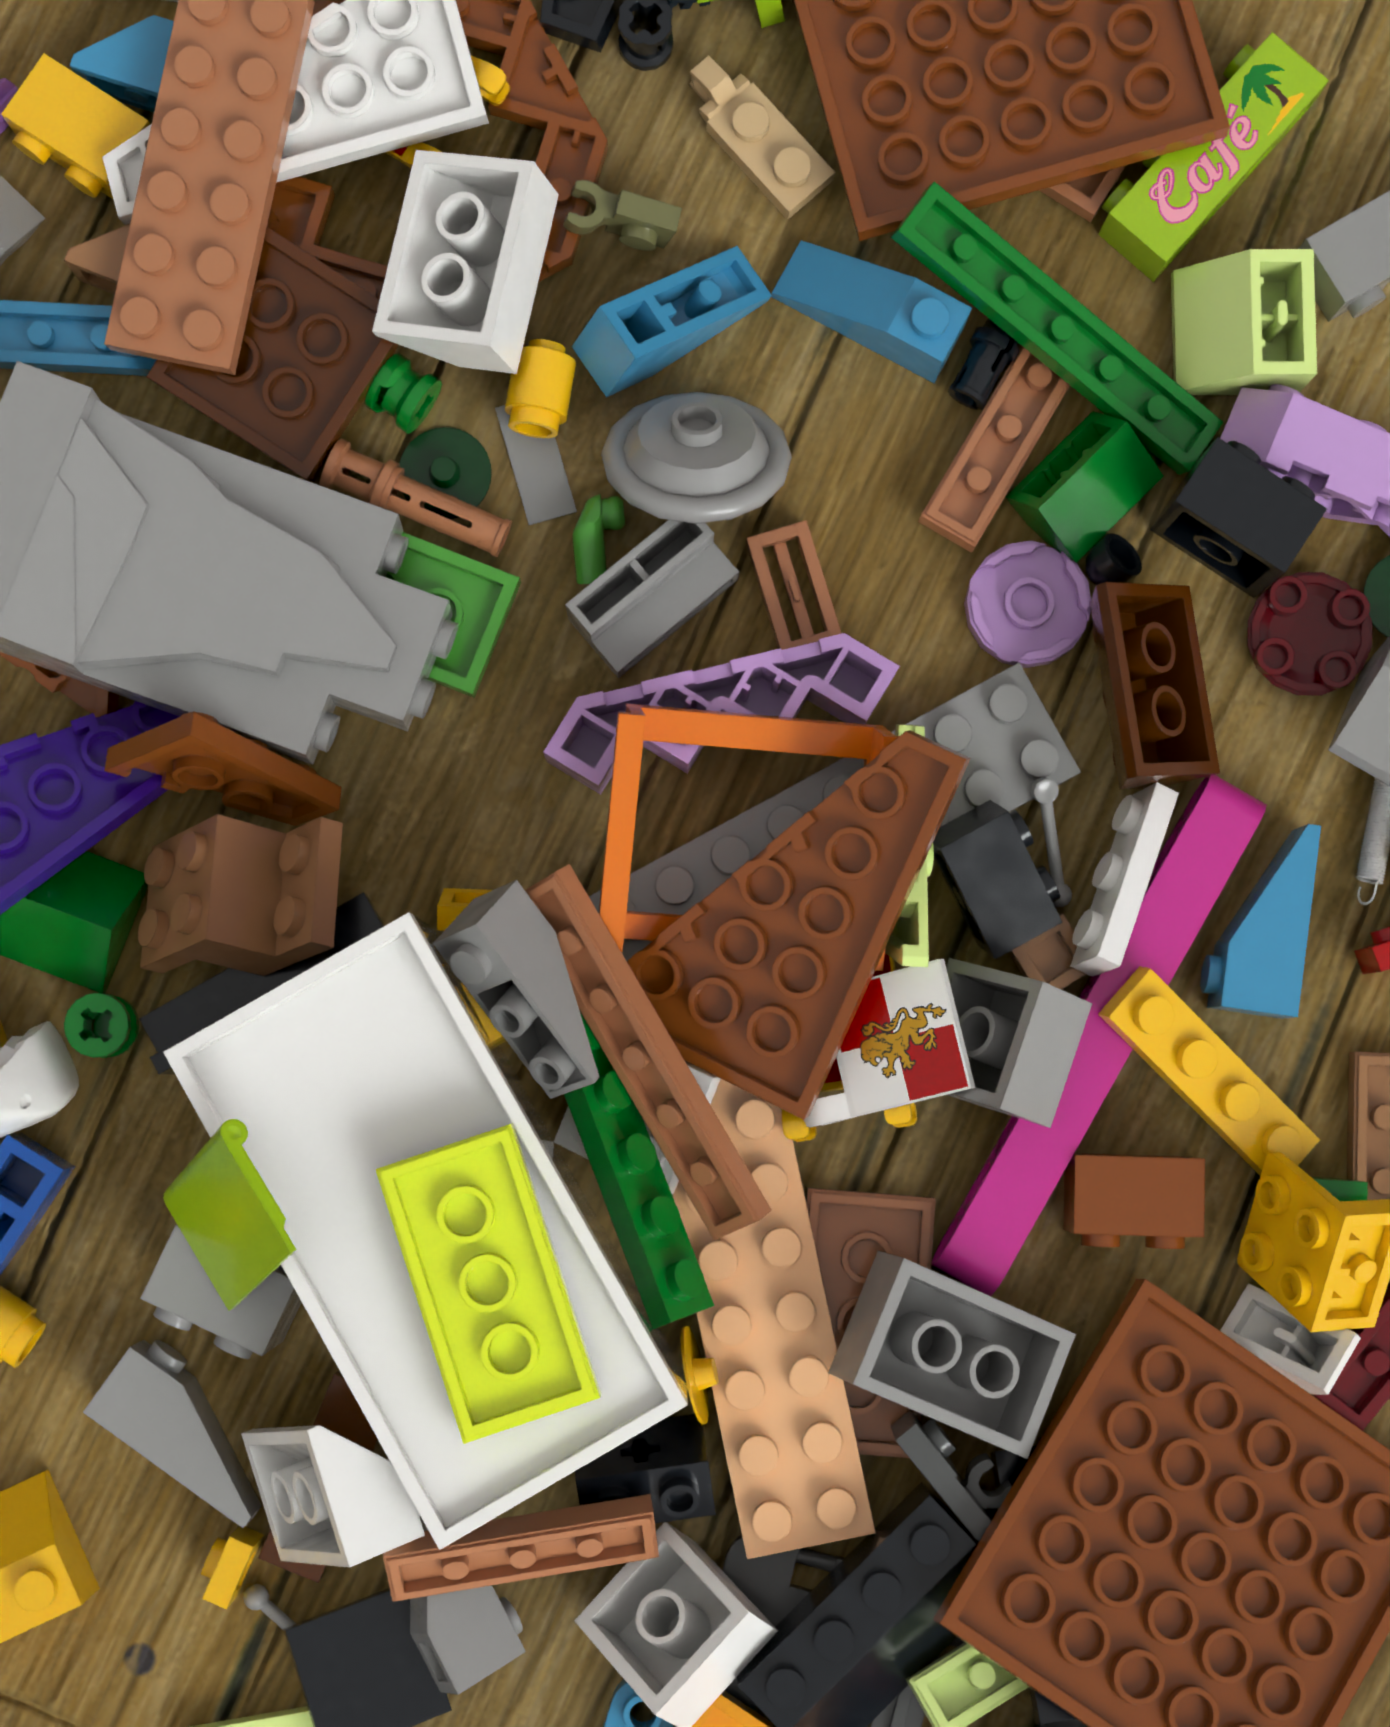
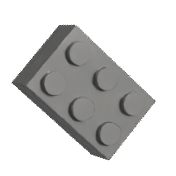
[828,1251,1076,1459]

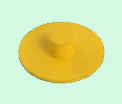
[680,1326,719,1425]

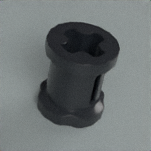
[618,0,673,71]

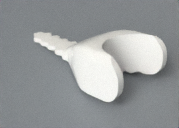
[0,1021,79,1138]

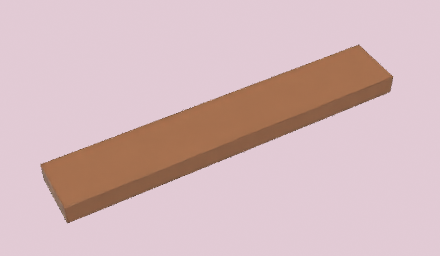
[525,864,772,1240]

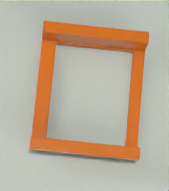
[599,703,899,971]

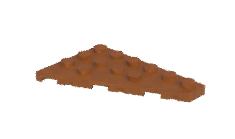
[627,730,971,1120]

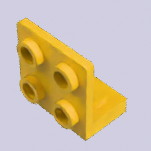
[1237,1152,1390,1332]

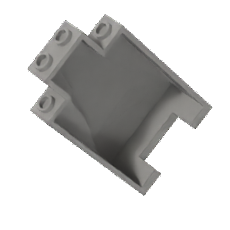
[0,361,459,765]

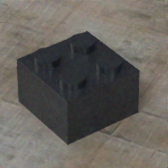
[1150,437,1327,598]

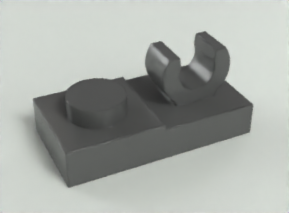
[891,1409,1013,1543]

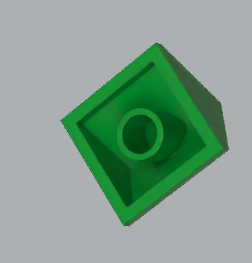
[0,851,148,994]

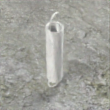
[1355,778,1390,905]

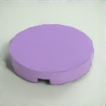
[964,541,1091,668]

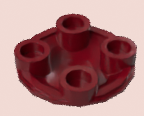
[1247,572,1372,696]

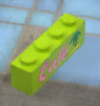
[1098,32,1329,282]

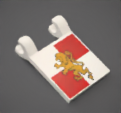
[804,959,976,1128]

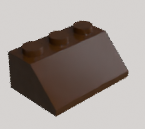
[1090,582,1220,789]

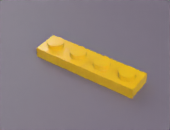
[1098,966,1320,1176]

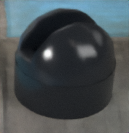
[1085,533,1142,585]

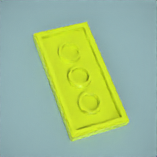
[375,1123,601,1444]

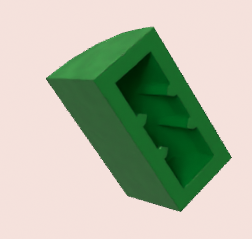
[1006,411,1164,563]

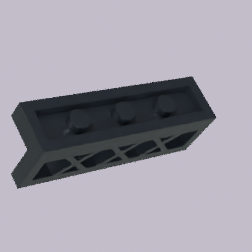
[139,892,384,1074]

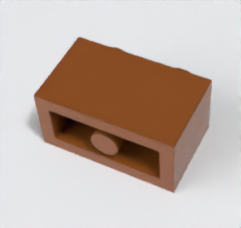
[1063,1153,1205,1249]

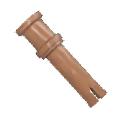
[319,438,512,557]

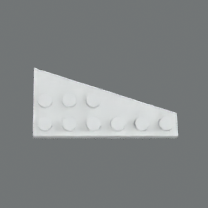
[102,0,489,225]

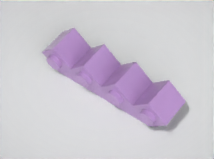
[1220,384,1390,537]
[543,633,900,795]

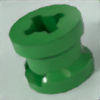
[365,353,442,434]
[64,993,140,1058]

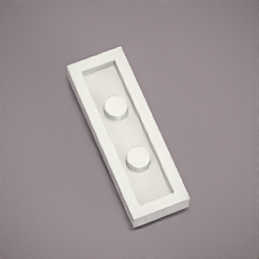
[1070,782,1179,977]

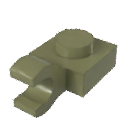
[563,180,682,251]

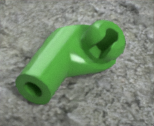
[572,494,625,584]

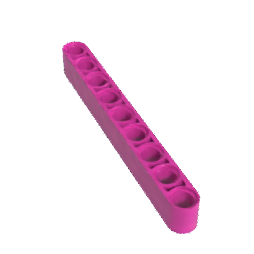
[931,775,1267,1296]

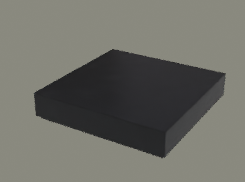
[283,1588,452,1727]

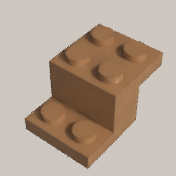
[138,814,343,976]

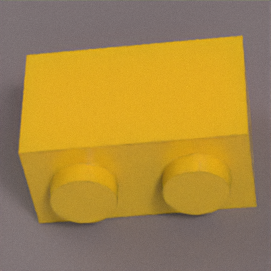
[1,53,150,199]

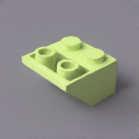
[1171,249,1317,395]

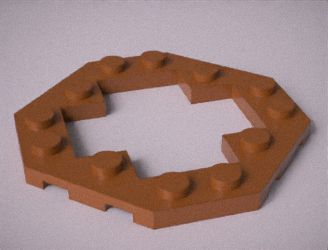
[267,0,608,299]

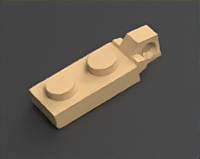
[689,55,835,219]

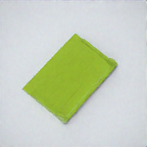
[163,1119,297,1311]

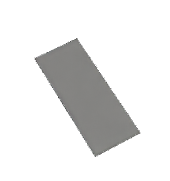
[495,405,577,525]

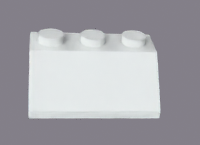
[372,150,559,374]
[241,1425,425,1568]

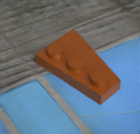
[104,711,342,826]

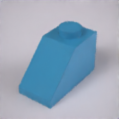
[69,15,174,113]

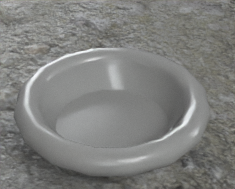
[601,392,792,524]

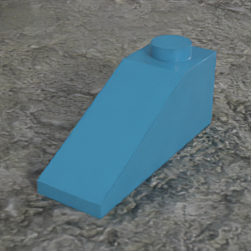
[771,240,972,383]
[571,246,772,398]
[1200,824,1321,1019]

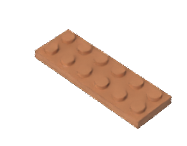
[104,0,315,375]

